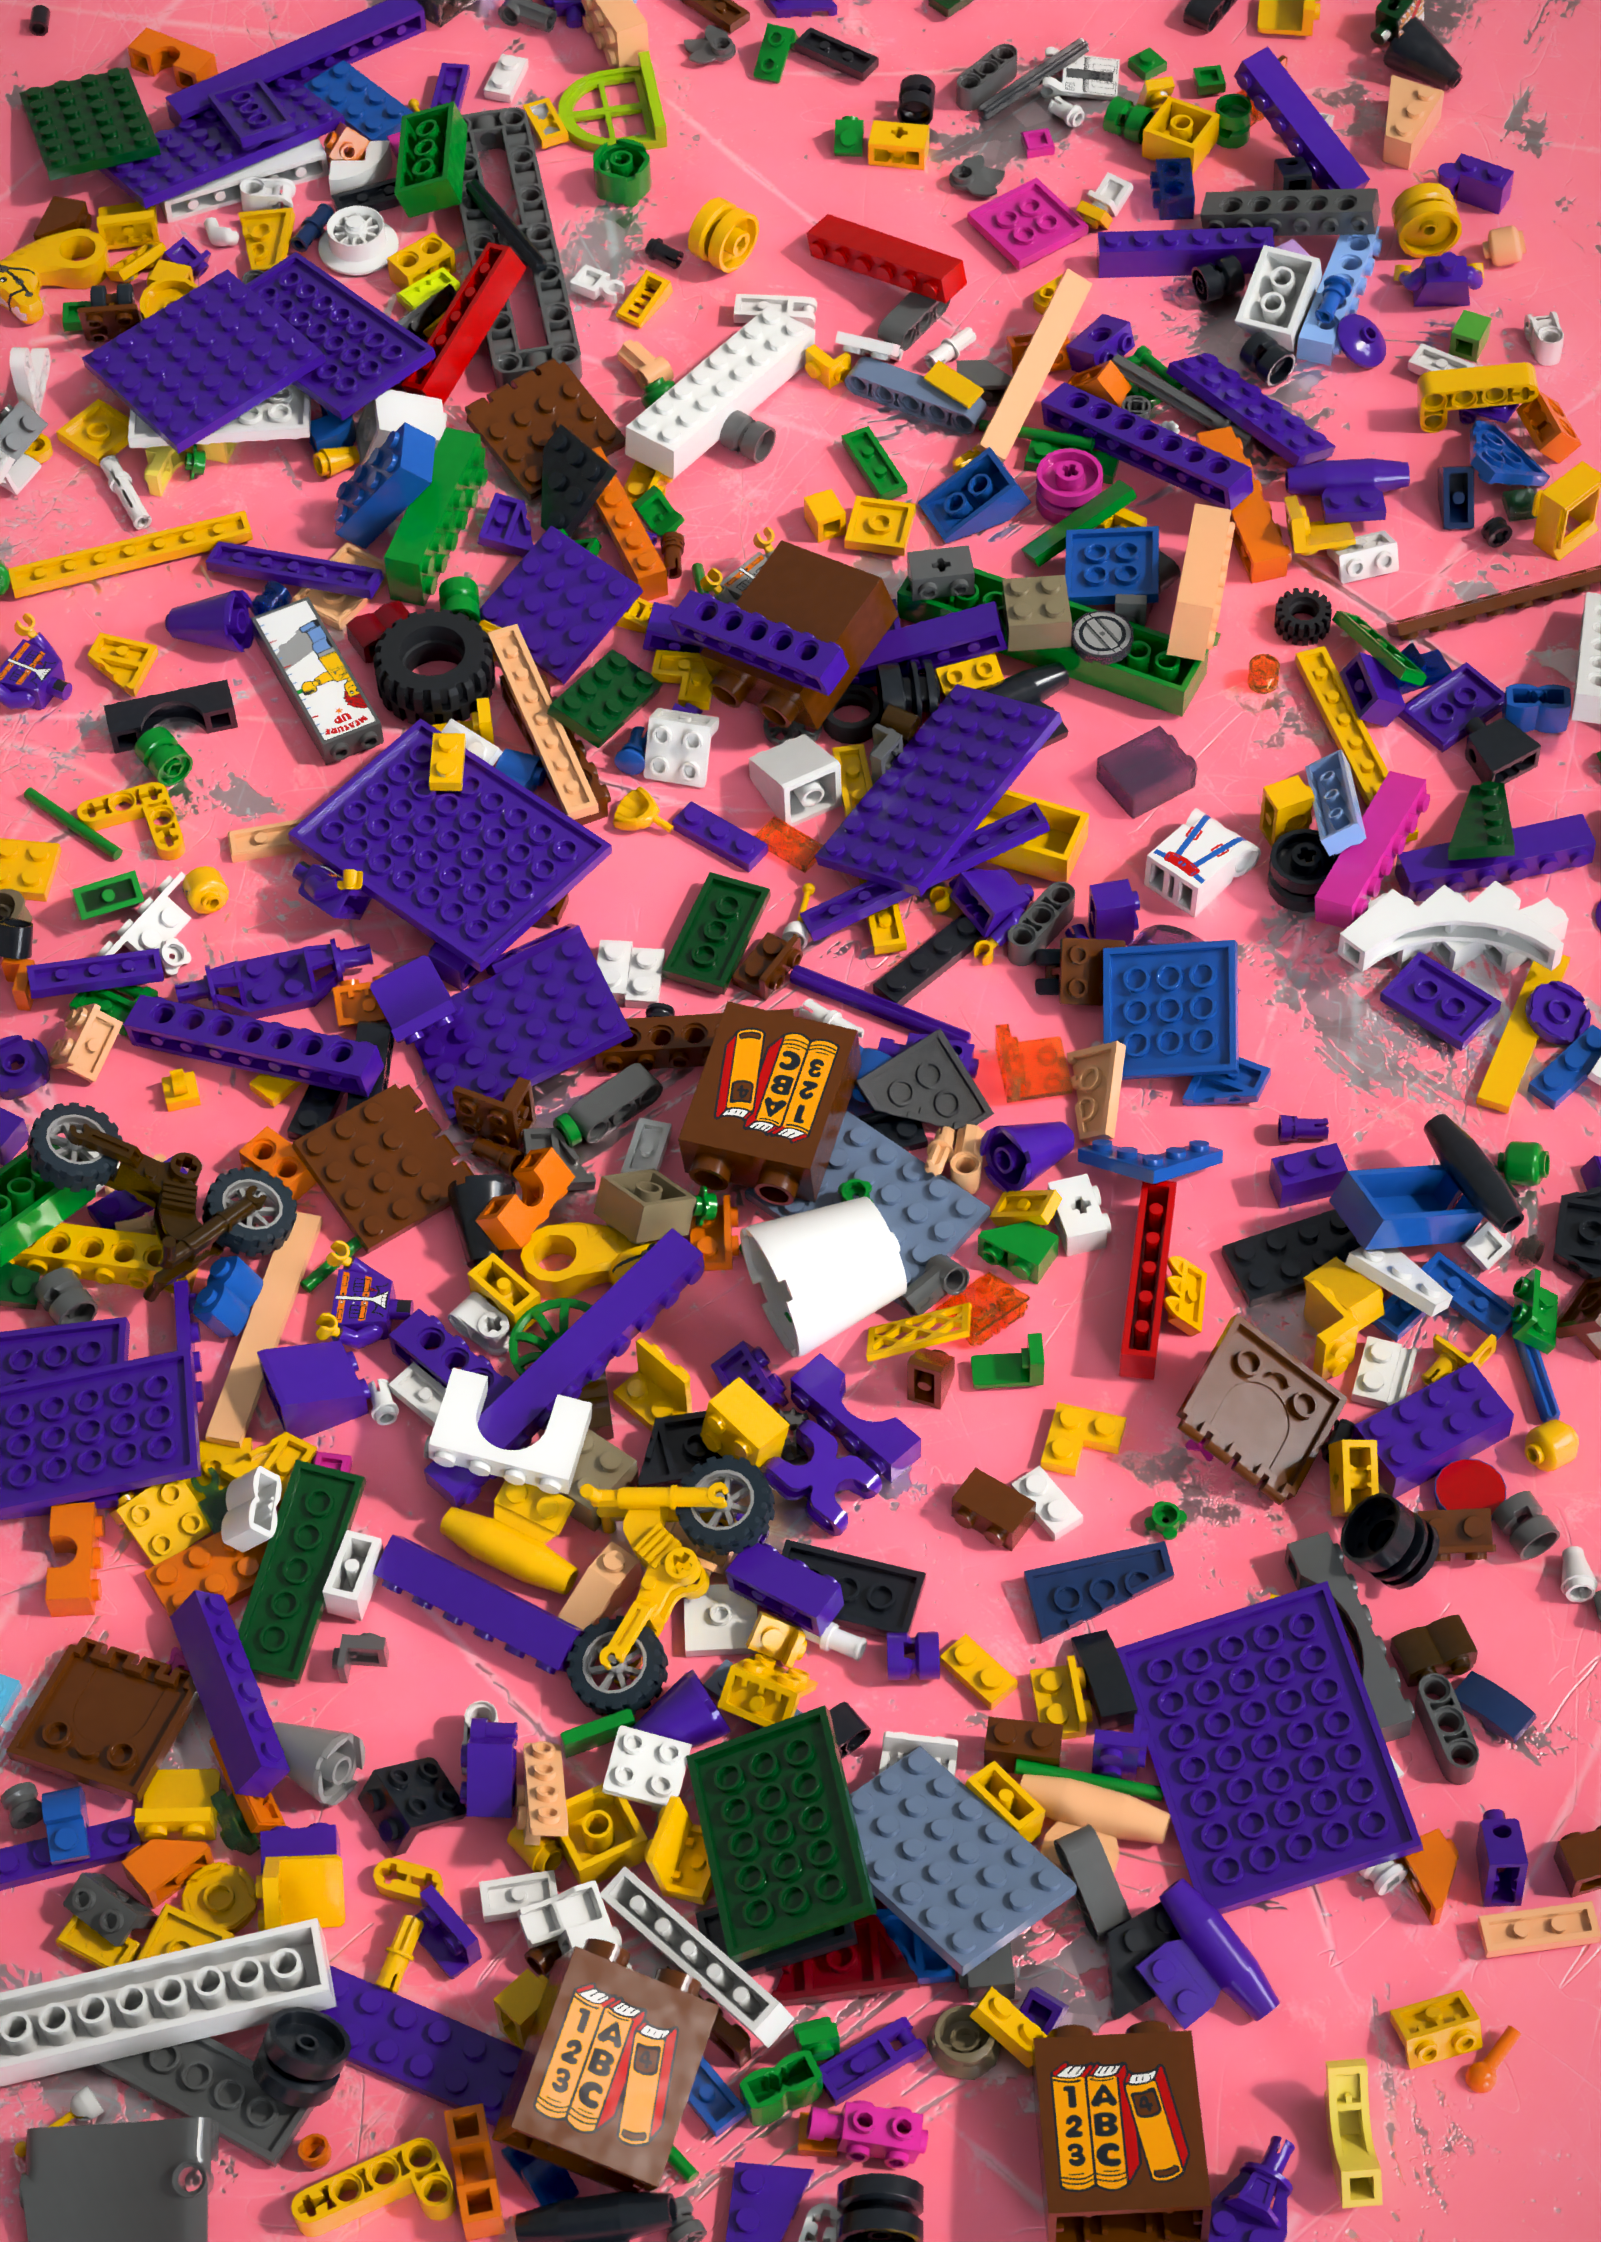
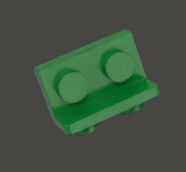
[1511,1268,1558,1354]

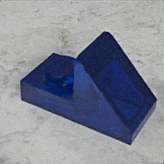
[1392,643,1452,695]
[501,2146,580,2207]

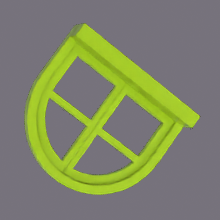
[558,51,668,152]

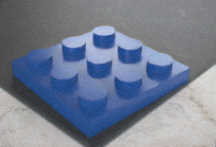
[1065,526,1159,605]

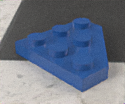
[1470,420,1550,487]

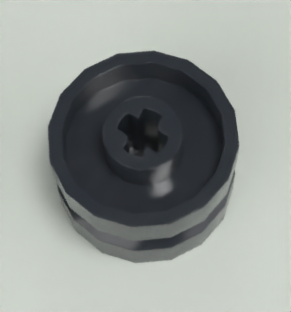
[1267,828,1341,913]
[252,2007,352,2108]
[836,2173,924,2242]

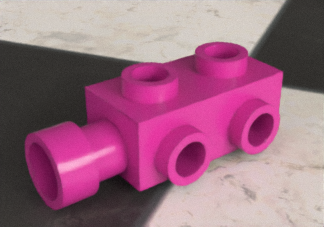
[806,2100,928,2169]

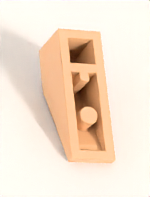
[558,1541,642,1630]

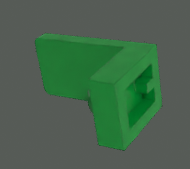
[753,23,799,83]
[971,1333,1045,1389]

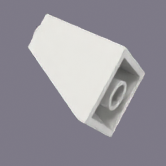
[355,389,447,465]
[749,734,842,830]

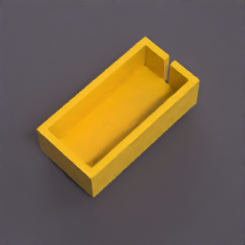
[975,790,1089,883]

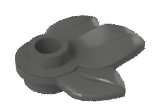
[684,25,736,64]
[949,155,1005,197]

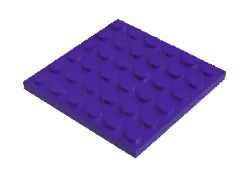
[82,269,326,454]

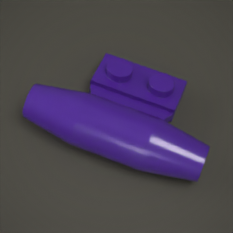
[1285,458,1410,523]
[1134,1878,1280,2030]

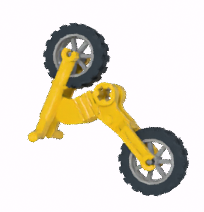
[567,1455,775,1716]

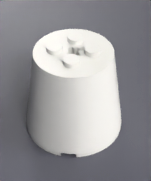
[740,1196,907,1358]

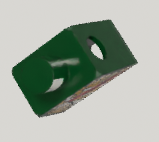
[1370,0,1424,45]

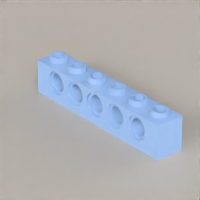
[1296,226,1383,366]

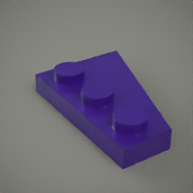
[726,2162,814,2242]

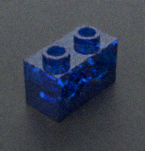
[1150,158,1195,220]

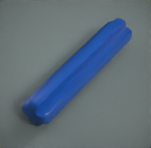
[1514,1338,1561,1423]

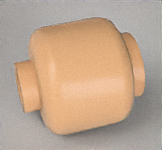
[1482,225,1527,267]

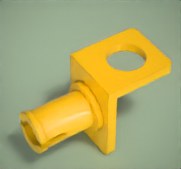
[1421,1334,1496,1386]

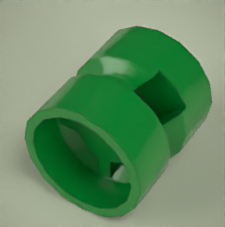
[1215,93,1252,149]
[1103,96,1155,144]
[439,576,480,624]
[135,727,193,786]

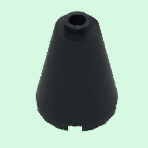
[1383,17,1463,91]
[448,1174,517,1269]

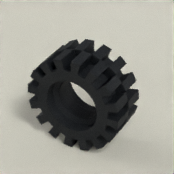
[1274,587,1332,646]

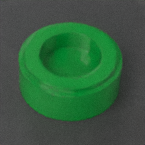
[553,1113,582,1148]

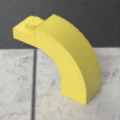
[144,442,237,497]
[1324,2058,1383,2208]

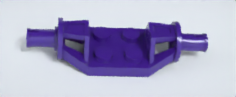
[175,938,374,1019]
[1208,2135,1295,2242]

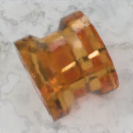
[1247,654,1280,694]

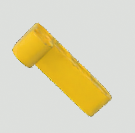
[1417,362,1539,433]
[291,2138,457,2237]

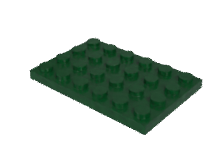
[19,67,161,181]
[686,1705,877,1963]

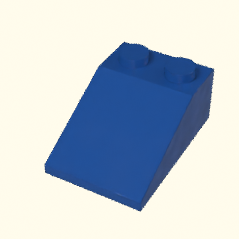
[918,447,1032,544]

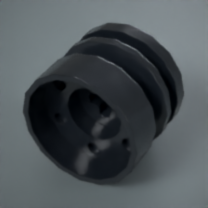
[876,659,940,727]
[1340,1493,1440,1590]

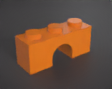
[128,27,218,89]
[475,1147,575,1251]
[45,1502,105,1617]
[444,2103,506,2241]

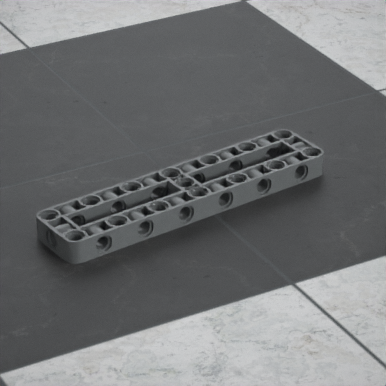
[458,107,583,390]

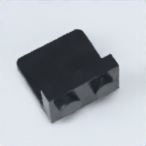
[357,1757,467,1856]

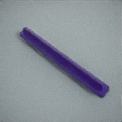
[790,965,971,1044]

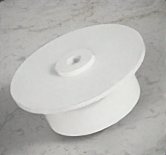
[318,206,399,275]

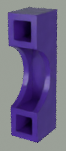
[790,1353,921,1483]

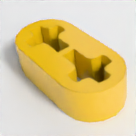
[373,1858,445,1907]

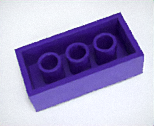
[1352,1362,1514,1498]

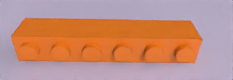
[1196,426,1292,584]

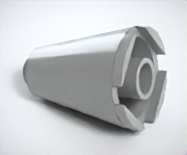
[273,1722,365,1806]

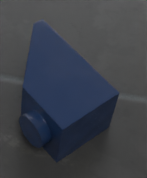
[1438,466,1474,529]

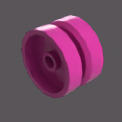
[1036,448,1103,524]

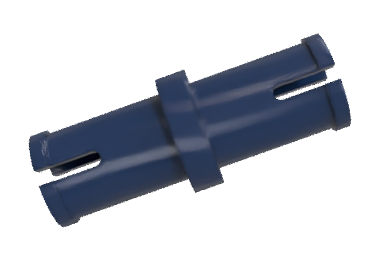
[291,203,334,253]

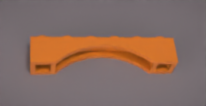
[593,446,668,601]

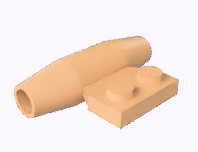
[1020,1774,1171,1875]

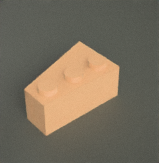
[1382,75,1444,170]

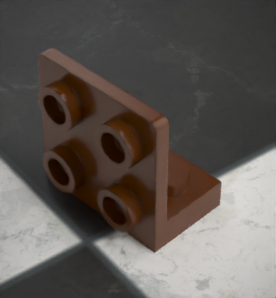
[452,1077,536,1150]

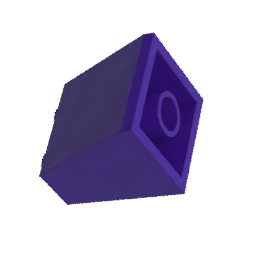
[257,1340,371,1439]

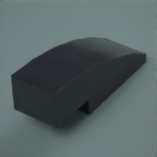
[1071,1630,1138,1730]

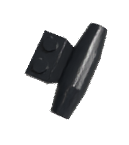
[981,662,1069,750]
[1423,1114,1524,1233]
[515,2191,678,2242]

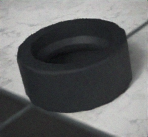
[822,684,882,744]

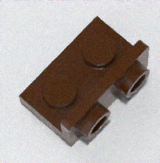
[732,932,803,1001]
[1416,1508,1496,1562]

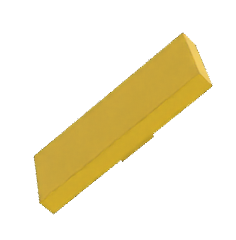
[923,360,984,409]

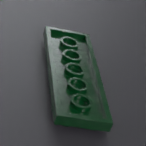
[238,1460,367,1684]

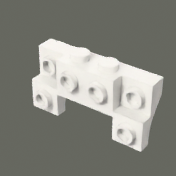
[517,1880,633,1970]

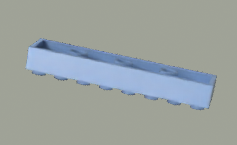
[1305,749,1367,857]

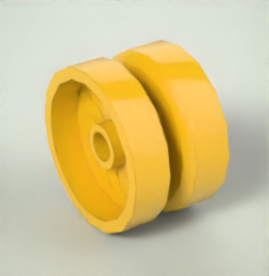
[1391,182,1462,259]
[688,197,759,273]
[139,276,198,320]

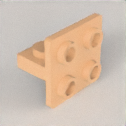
[50,1003,123,1083]

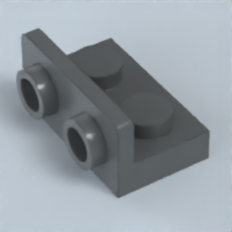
[869,724,903,785]
[63,1872,158,1947]

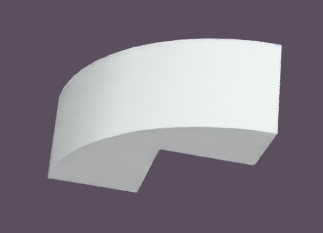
[329,141,393,199]

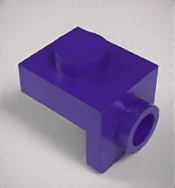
[162,237,211,278]

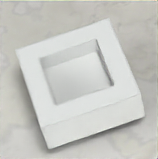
[1461,1221,1512,1271]

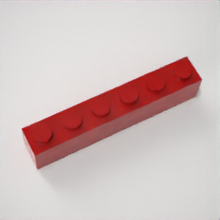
[806,214,967,304]
[401,242,527,405]
[1119,1181,1177,1380]

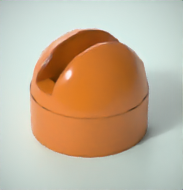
[298,2133,332,2169]

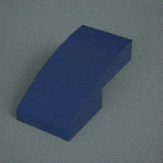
[1454,1671,1537,1743]

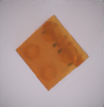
[935,1272,1030,1347]

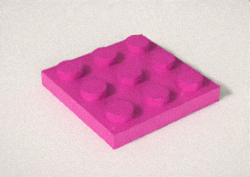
[967,177,1088,270]

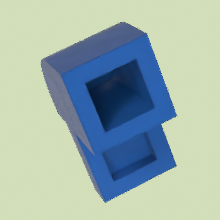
[309,405,356,453]
[42,1786,91,1866]

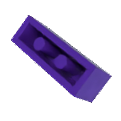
[725,1543,844,1637]

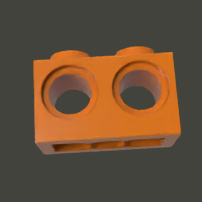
[1516,391,1582,464]
[238,1126,317,1201]

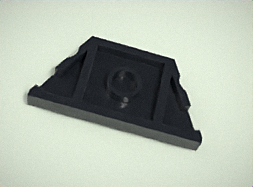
[1553,1186,1601,1280]
[637,1411,723,1487]
[1105,1901,1181,2021]

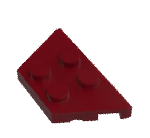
[771,1914,920,2006]

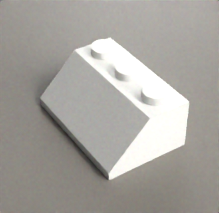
[1235,245,1322,352]

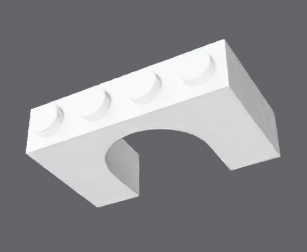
[428,1368,592,1494]

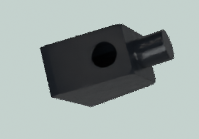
[1273,156,1312,191]
[1465,717,1541,784]

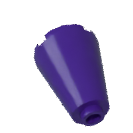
[165,590,254,652]
[980,1121,1075,1192]
[631,1669,731,1748]

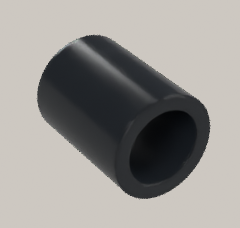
[29,5,51,36]

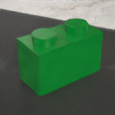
[70,870,145,921]

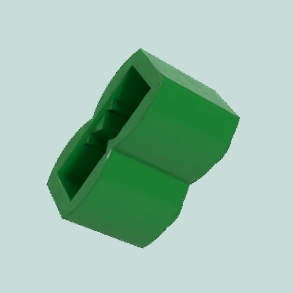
[739,2050,823,2126]

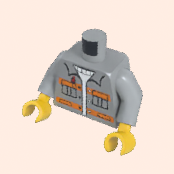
[700,527,775,604]

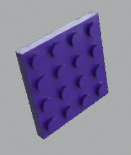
[480,525,643,684]

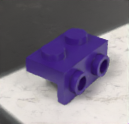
[1092,1714,1149,1781]

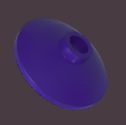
[1336,314,1386,368]

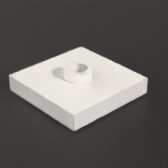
[684,1584,759,1657]

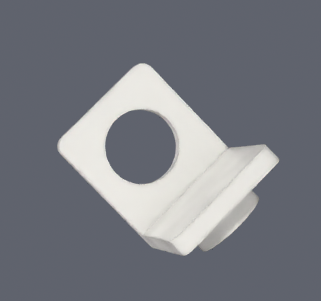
[0,453,42,495]

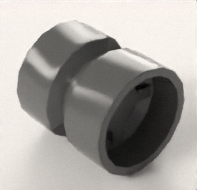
[720,410,776,463]
[34,1268,98,1325]
[1492,1491,1560,1560]

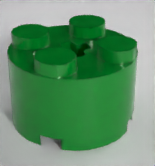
[593,139,652,207]

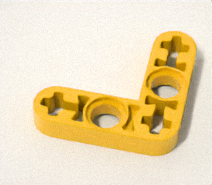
[77,782,185,861]

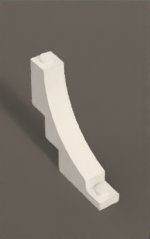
[1368,893,1569,975]

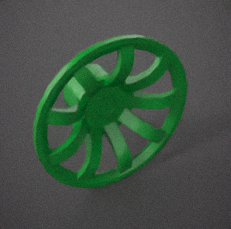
[509,1298,609,1384]

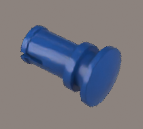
[1315,275,1352,323]
[614,726,648,775]

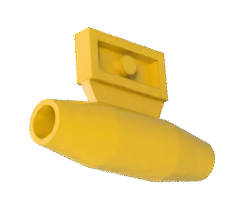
[440,1481,578,1595]

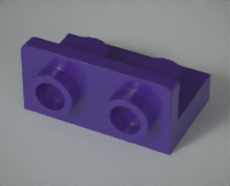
[710,1340,789,1407]
[415,1884,482,1979]

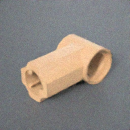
[617,339,674,389]
[950,1124,986,1195]

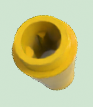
[313,446,360,478]
[507,1826,563,1873]

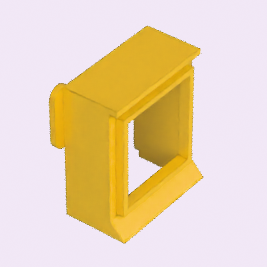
[1531,461,1601,562]

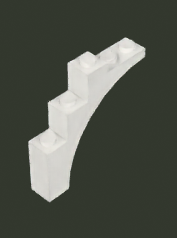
[1337,881,1564,972]

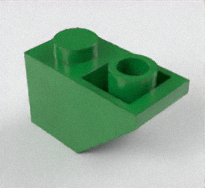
[978,1221,1059,1285]

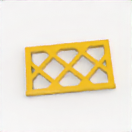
[866,1302,972,1362]

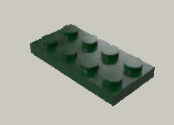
[547,649,663,749]
[662,872,771,995]

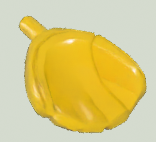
[613,786,674,833]

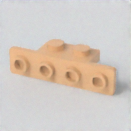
[515,1741,569,1845]

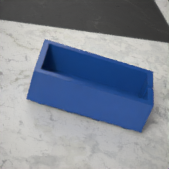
[334,422,436,549]
[1329,1165,1484,1250]

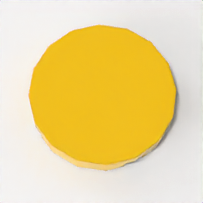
[181,1862,258,1934]

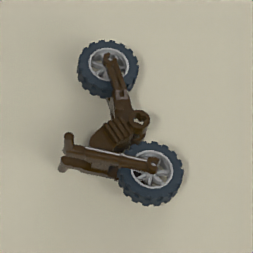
[27,1102,297,1302]

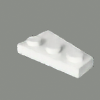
[1345,1247,1453,1317]

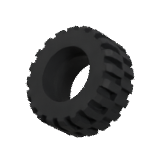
[373,609,496,725]

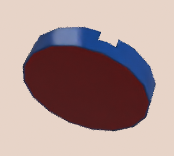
[1434,1458,1507,1521]

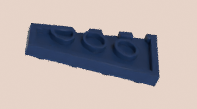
[1023,1541,1175,1644]

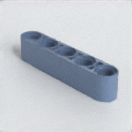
[844,356,988,434]

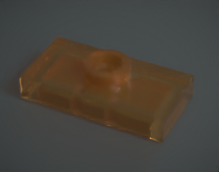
[754,816,823,873]

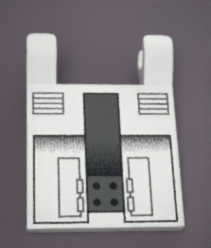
[1041,47,1120,101]

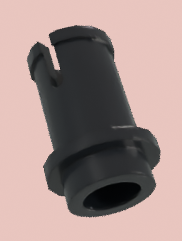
[645,238,684,269]
[1321,1419,1355,1464]

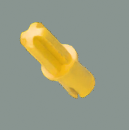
[374,1914,424,1994]

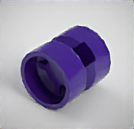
[887,1631,940,1681]

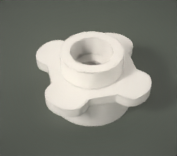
[159,937,191,976]

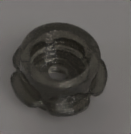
[1515,1234,1545,1267]

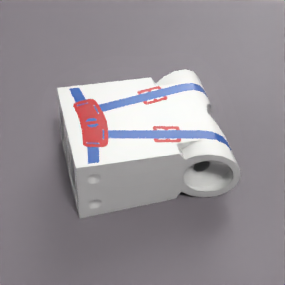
[1144,808,1261,918]

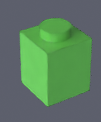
[1448,309,1492,362]

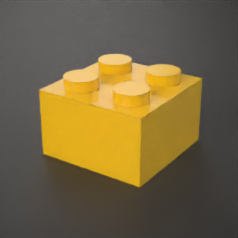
[1142,96,1220,175]
[700,1377,790,1470]
[554,1783,648,1885]

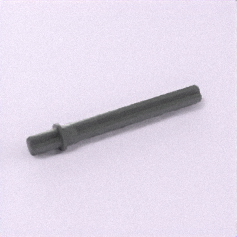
[1112,355,1252,449]

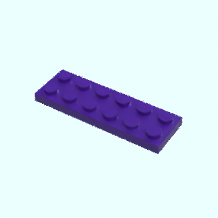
[1166,353,1336,467]
[319,1965,523,2127]

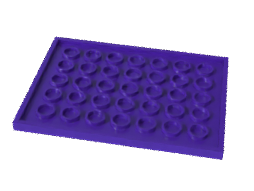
[288,719,612,972]
[1116,1581,1423,1914]

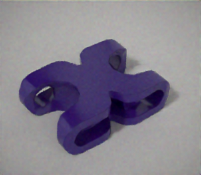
[761,1420,882,1536]

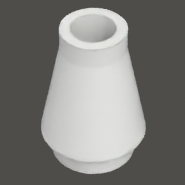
[1561,1546,1598,1602]

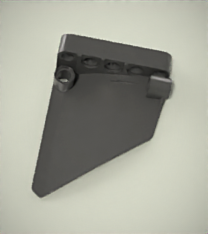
[19,2117,219,2242]

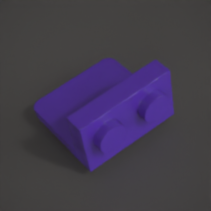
[370,955,458,1046]

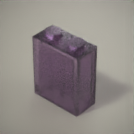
[1096,725,1198,819]

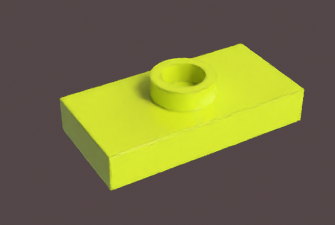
[396,267,461,312]

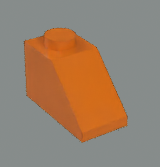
[1067,360,1132,407]
[1395,1828,1459,1926]
[121,1839,215,1909]

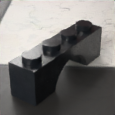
[104,679,238,754]

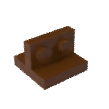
[1556,1277,1601,1360]

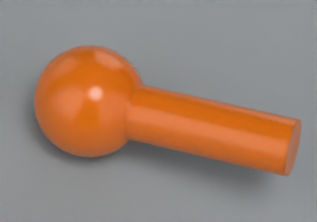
[1465,2025,1521,2093]

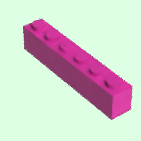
[1315,771,1430,929]

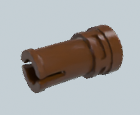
[660,532,685,579]
[471,1136,524,1177]
[524,1941,563,1977]

